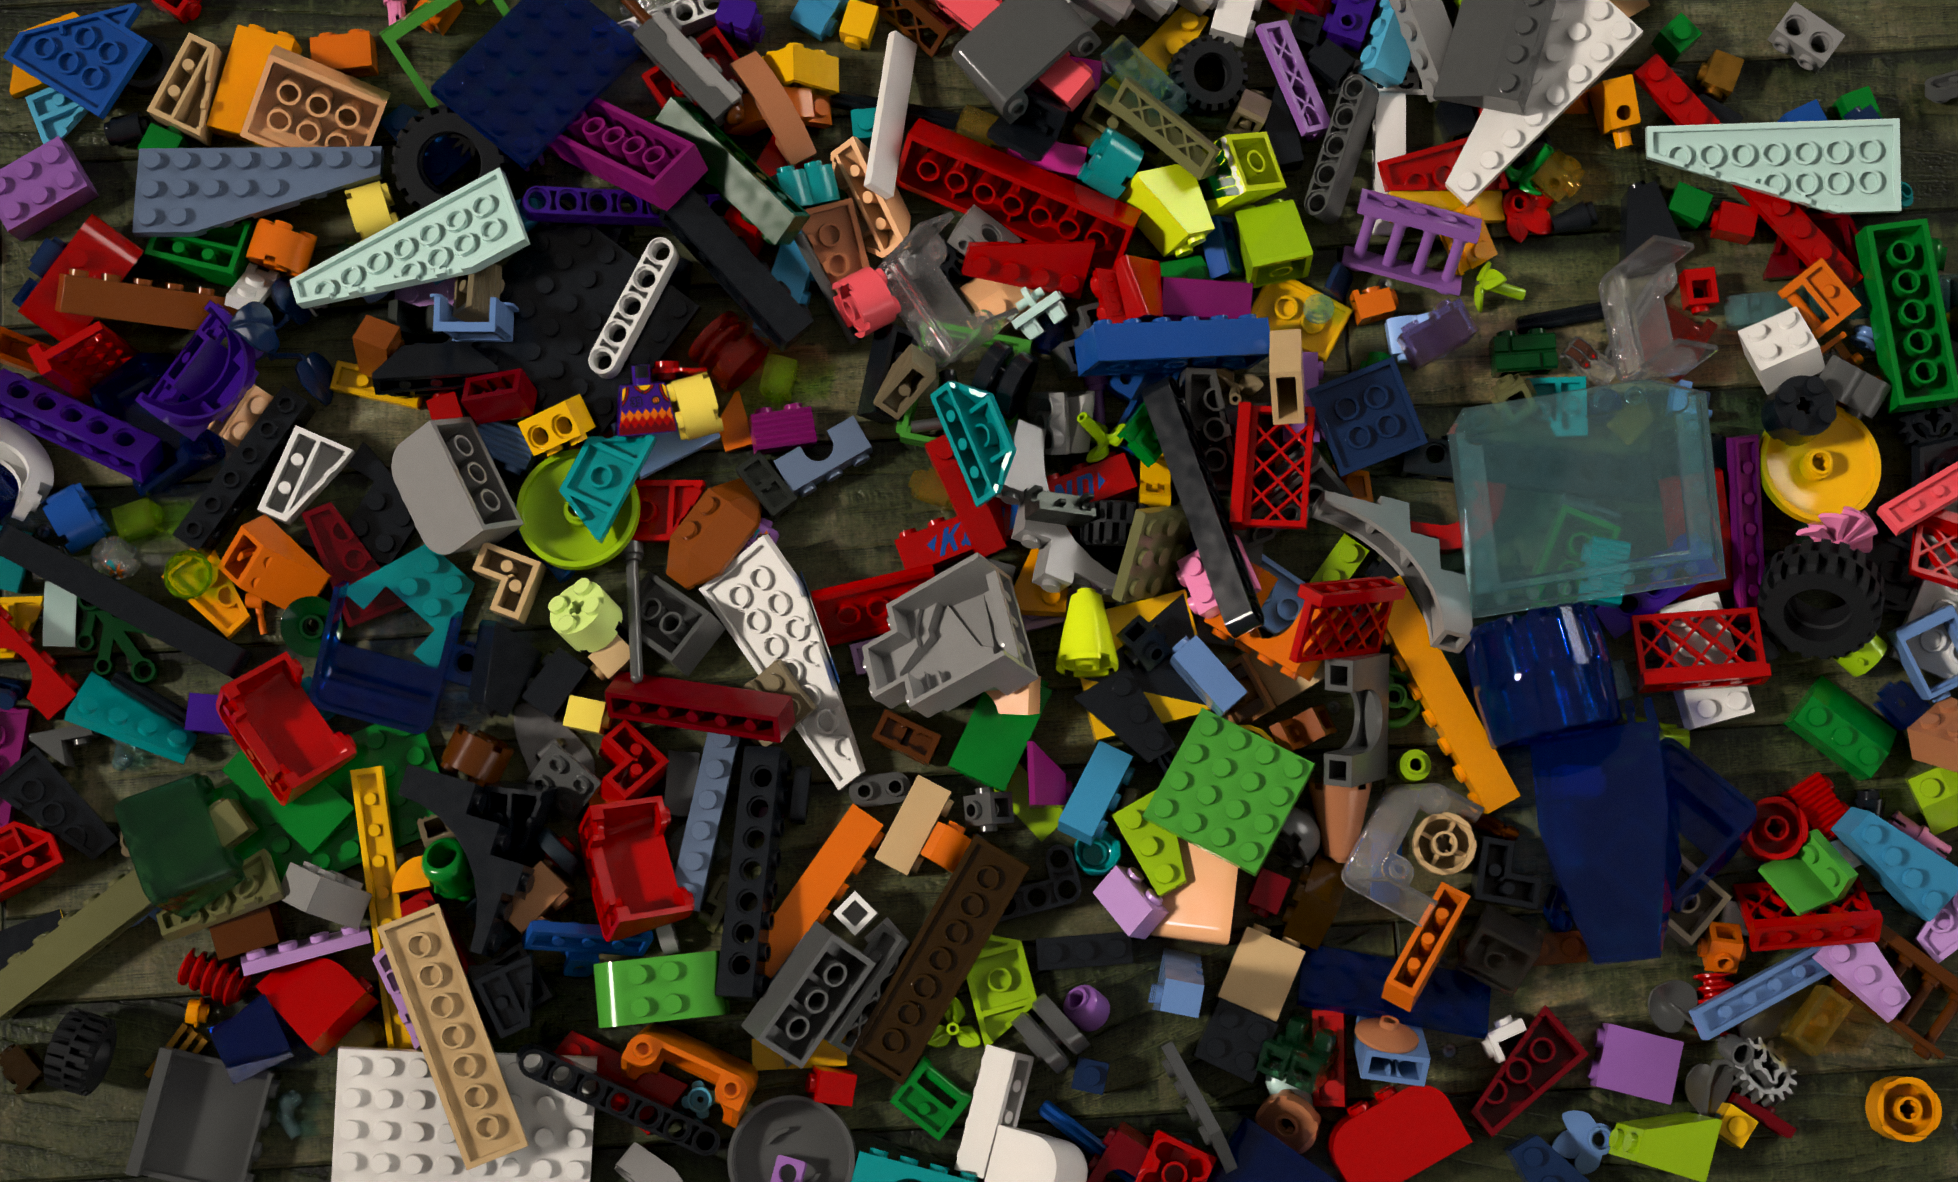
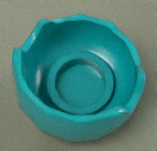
[1073,830,1121,876]

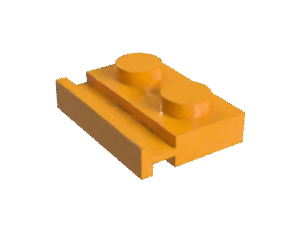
[1439,201,1498,276]

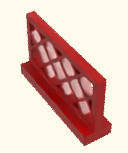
[27,321,143,403]
[1229,402,1316,530]
[1908,509,1958,590]
[1289,576,1407,663]
[1630,607,1772,693]
[1732,876,1883,952]

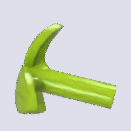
[1474,261,1526,313]
[1077,412,1126,463]
[928,997,981,1048]

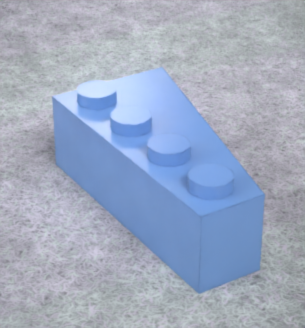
[1148,948,1205,1018]

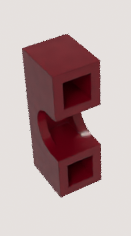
[1086,1121,1153,1182]

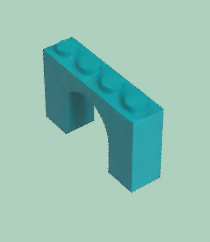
[851,1147,979,1182]

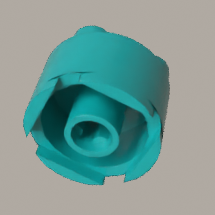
[1077,127,1144,199]

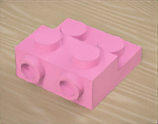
[1176,534,1262,619]

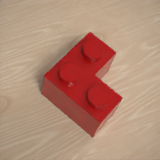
[598,719,669,803]

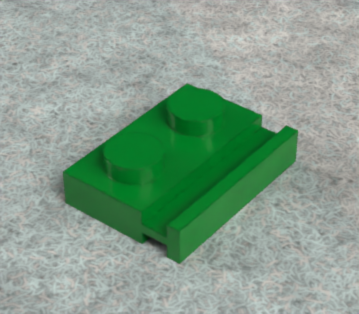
[1117,402,1163,467]

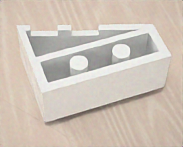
[257,425,355,525]

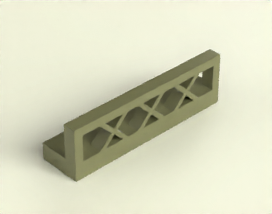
[1109,76,1221,181]

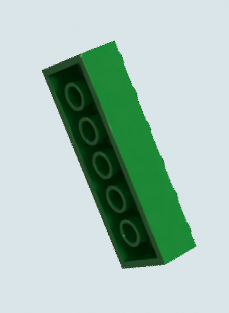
[1855,218,1958,414]

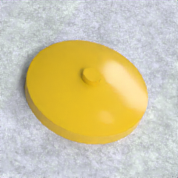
[1759,406,1881,525]

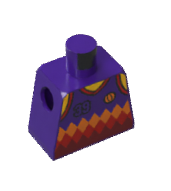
[615,364,677,436]

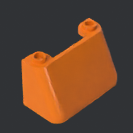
[621,1022,759,1129]

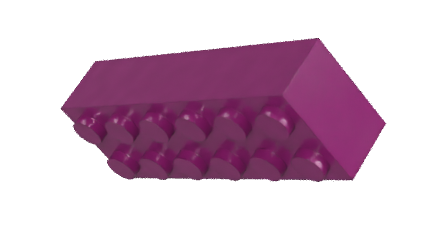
[534,87,708,211]

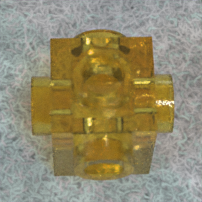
[1531,149,1586,203]

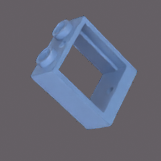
[1887,605,1958,703]

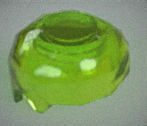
[164,550,212,600]

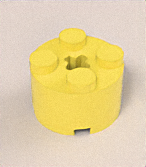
[344,181,400,242]
[666,372,724,441]

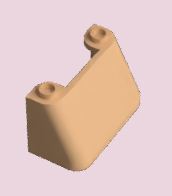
[1150,837,1238,946]

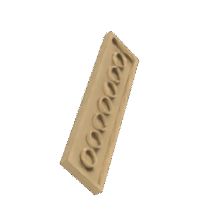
[377,904,529,1170]

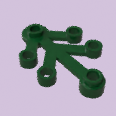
[76,596,159,684]

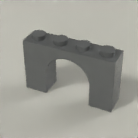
[1323,653,1389,788]

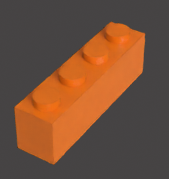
[1381,882,1470,1012]

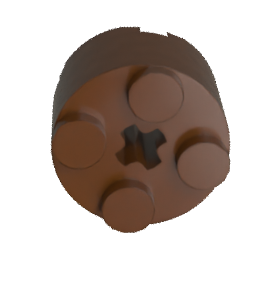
[440,723,515,788]

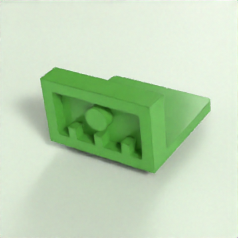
[1758,829,1859,916]

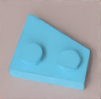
[25,87,89,144]

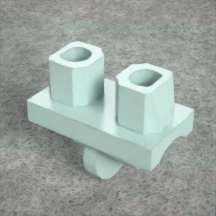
[1011,286,1069,341]

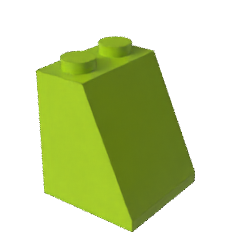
[1232,199,1313,288]
[1608,1112,1722,1182]

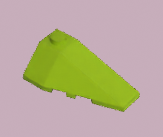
[1905,766,1958,836]

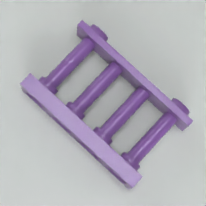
[1341,188,1482,296]

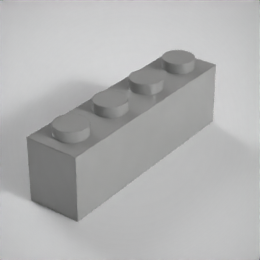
[1389,0,1453,102]

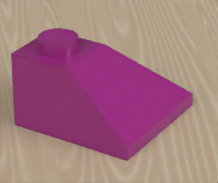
[1026,741,1072,809]

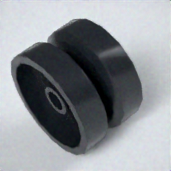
[971,340,1039,420]

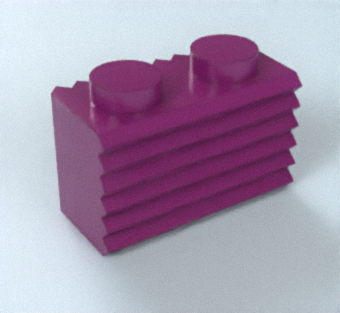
[748,403,817,455]

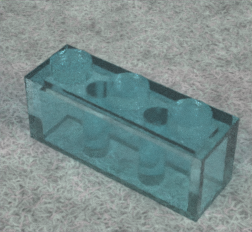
[1100,34,1188,123]

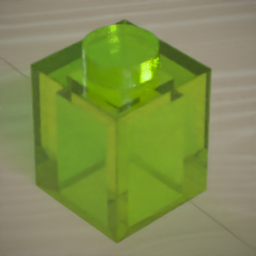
[759,353,800,403]
[111,498,165,543]

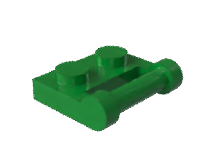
[889,1056,973,1141]

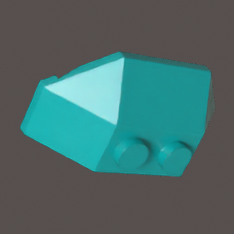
[930,381,1017,507]

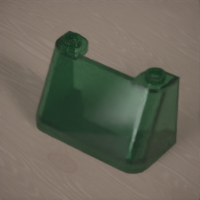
[114,773,246,919]

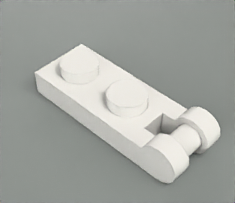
[224,263,280,310]

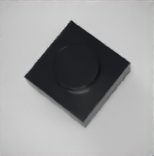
[1290,9,1325,48]

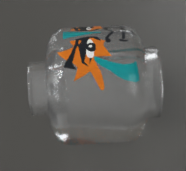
[90,536,140,581]

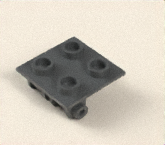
[525,741,602,822]

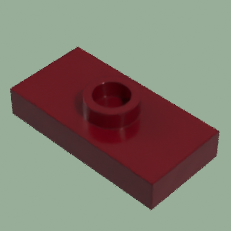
[1727,1092,1797,1139]

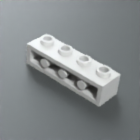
[954,1044,1034,1179]

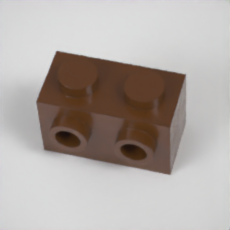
[209,903,287,960]

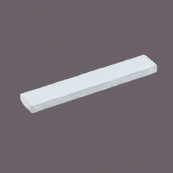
[864,30,917,200]

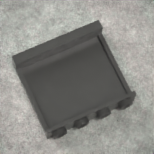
[125,1046,280,1182]

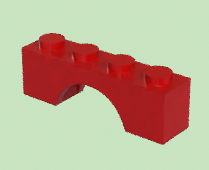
[0,604,79,720]

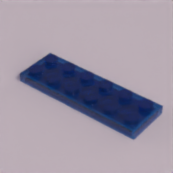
[1297,945,1492,1039]

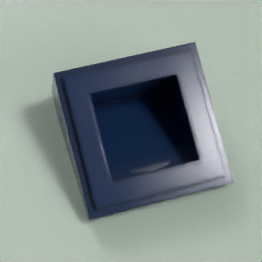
[1322,261,1353,303]

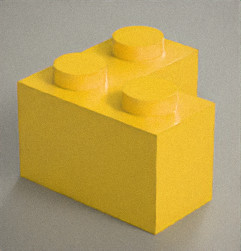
[762,43,839,96]

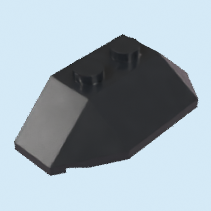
[372,341,498,398]

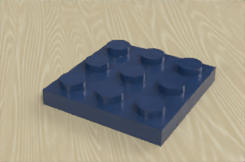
[1305,356,1428,478]

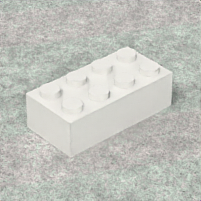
[1653,592,1755,731]

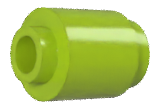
[1395,749,1431,783]

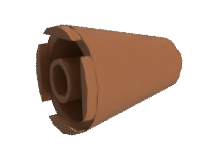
[1308,777,1372,863]

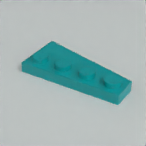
[64,671,197,765]

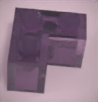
[1396,298,1479,372]

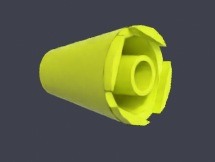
[1056,588,1119,678]

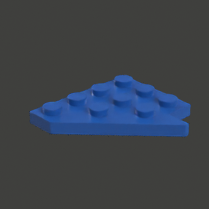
[3,3,152,120]

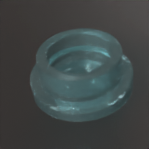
[1303,293,1334,324]

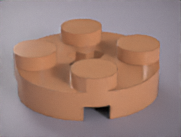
[1255,1089,1321,1155]

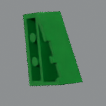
[144,220,255,287]

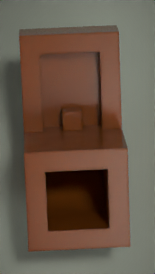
[1269,704,1338,753]

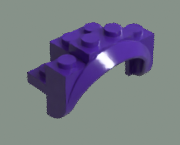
[135,300,264,441]

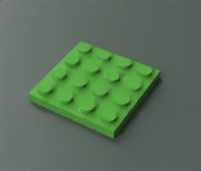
[1143,708,1315,877]

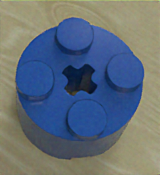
[40,482,112,555]

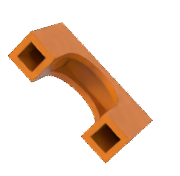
[1204,562,1345,682]

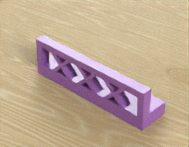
[1255,20,1330,142]

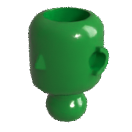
[421,837,476,902]

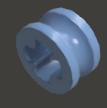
[1849,325,1876,351]

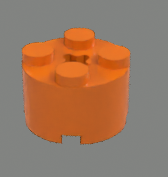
[246,218,318,277]

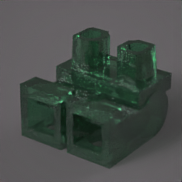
[1256,1015,1340,1094]

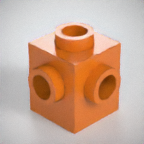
[1697,921,1746,974]

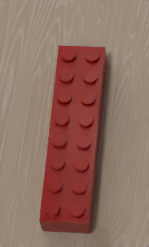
[895,118,1143,271]

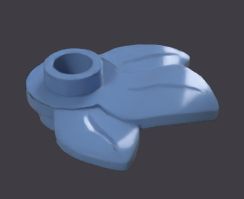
[1551,1110,1612,1174]

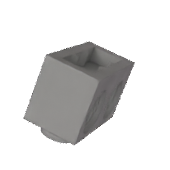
[1767,1,1845,73]

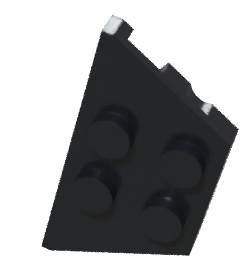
[1840,517,1930,613]

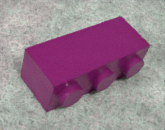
[1161,276,1253,321]

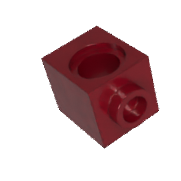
[1245,868,1291,919]

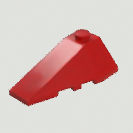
[924,434,1007,558]

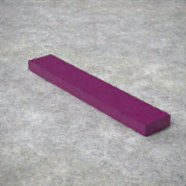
[1726,434,1765,623]

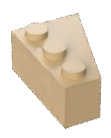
[146,32,226,147]

